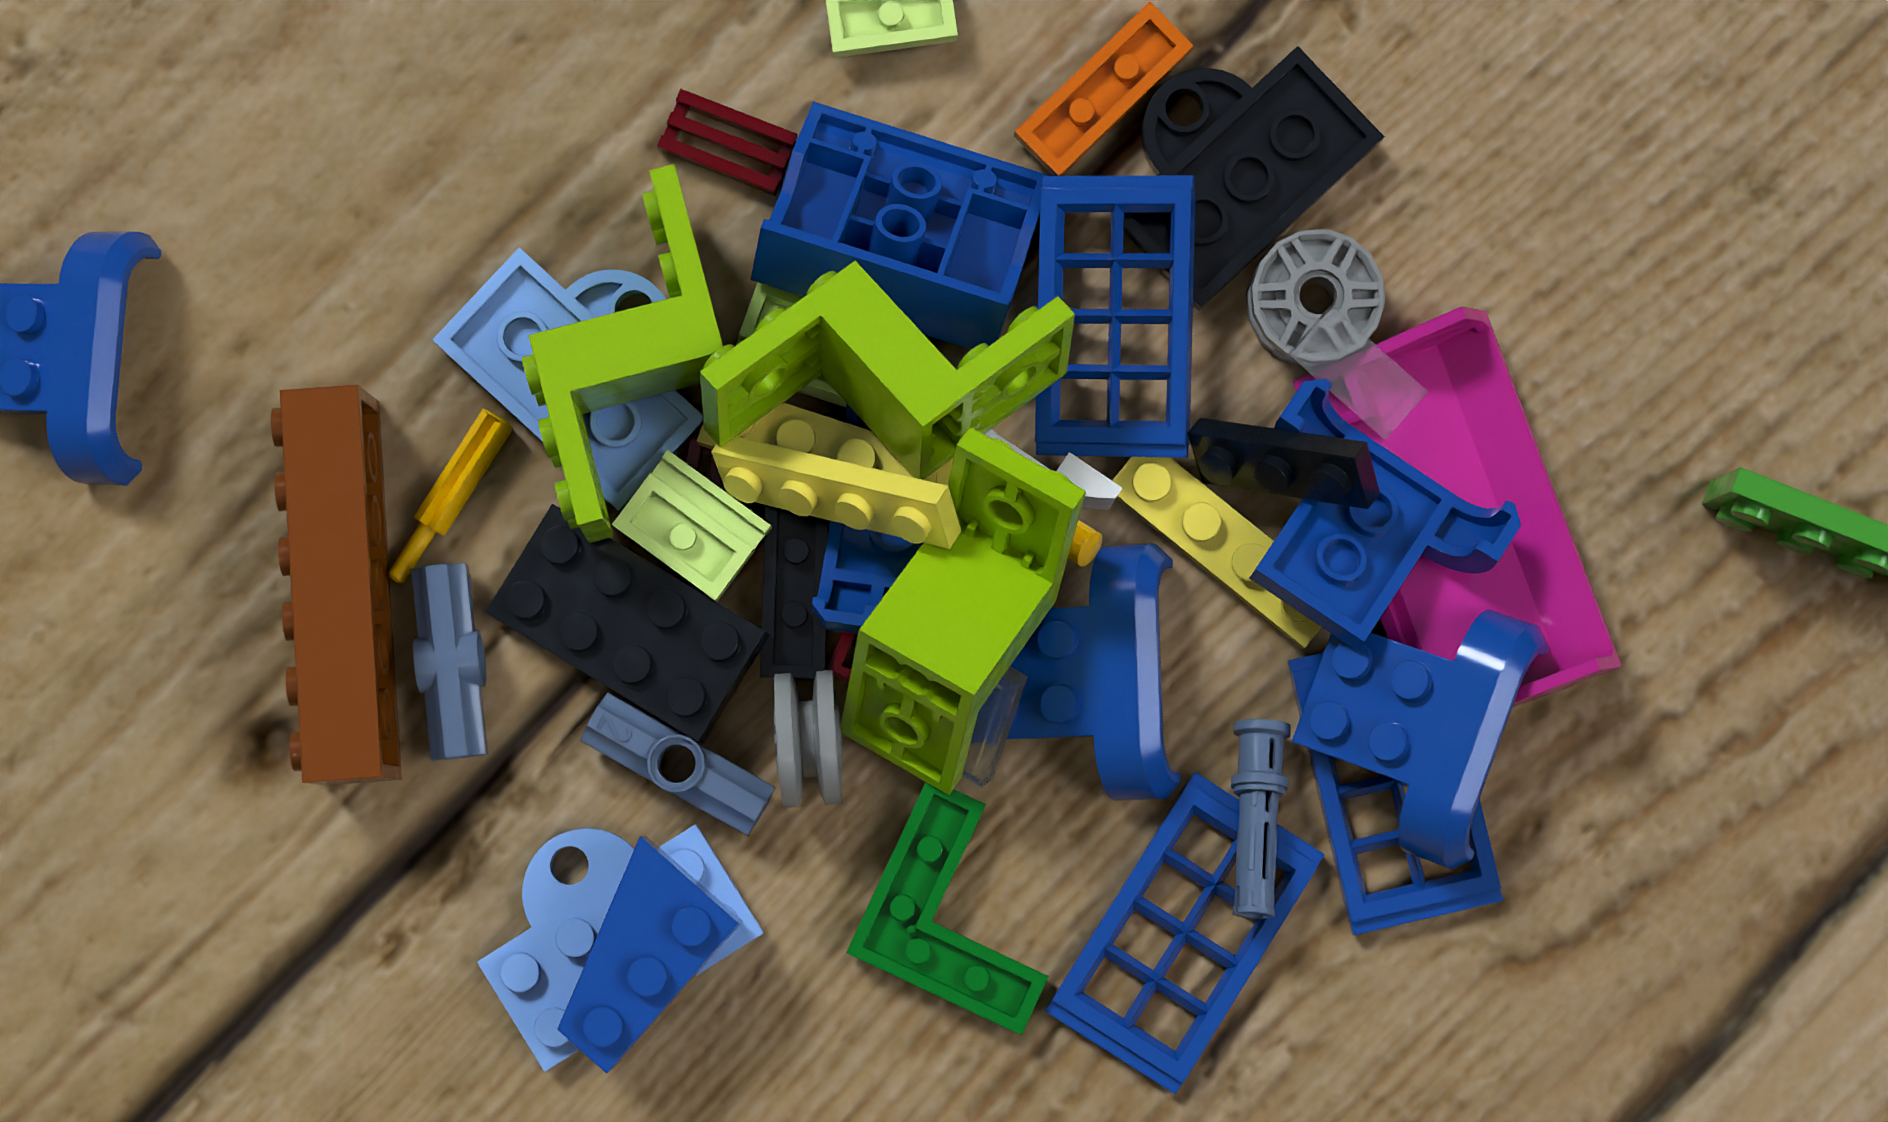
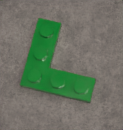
[846,782,1049,1035]

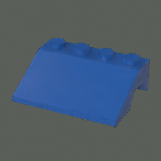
[750,101,1050,349]

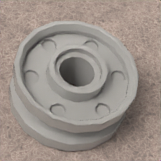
[1246,229,1385,368]
[773,670,843,808]

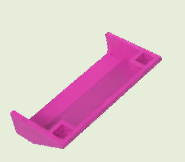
[1292,306,1622,707]

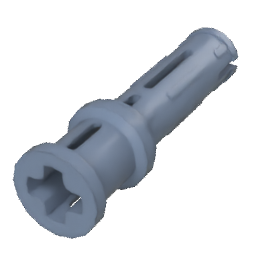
[1231,719,1291,919]

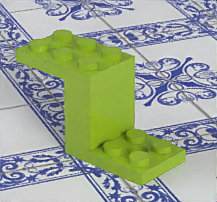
[522,164,723,543]
[700,261,1075,480]
[841,427,1086,795]

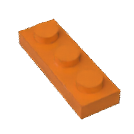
[1014,1,1194,176]

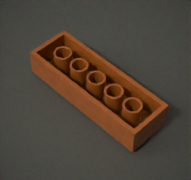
[271,385,402,785]

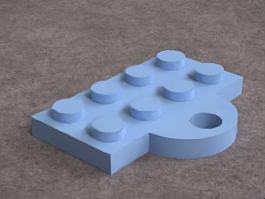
[432,247,704,513]
[477,824,765,1072]

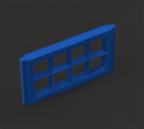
[1035,175,1196,458]
[1287,652,1503,935]
[1044,772,1325,1095]

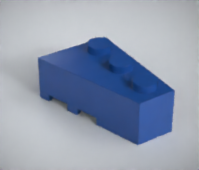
[557,836,743,1074]

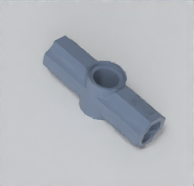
[411,563,488,761]
[580,692,776,836]

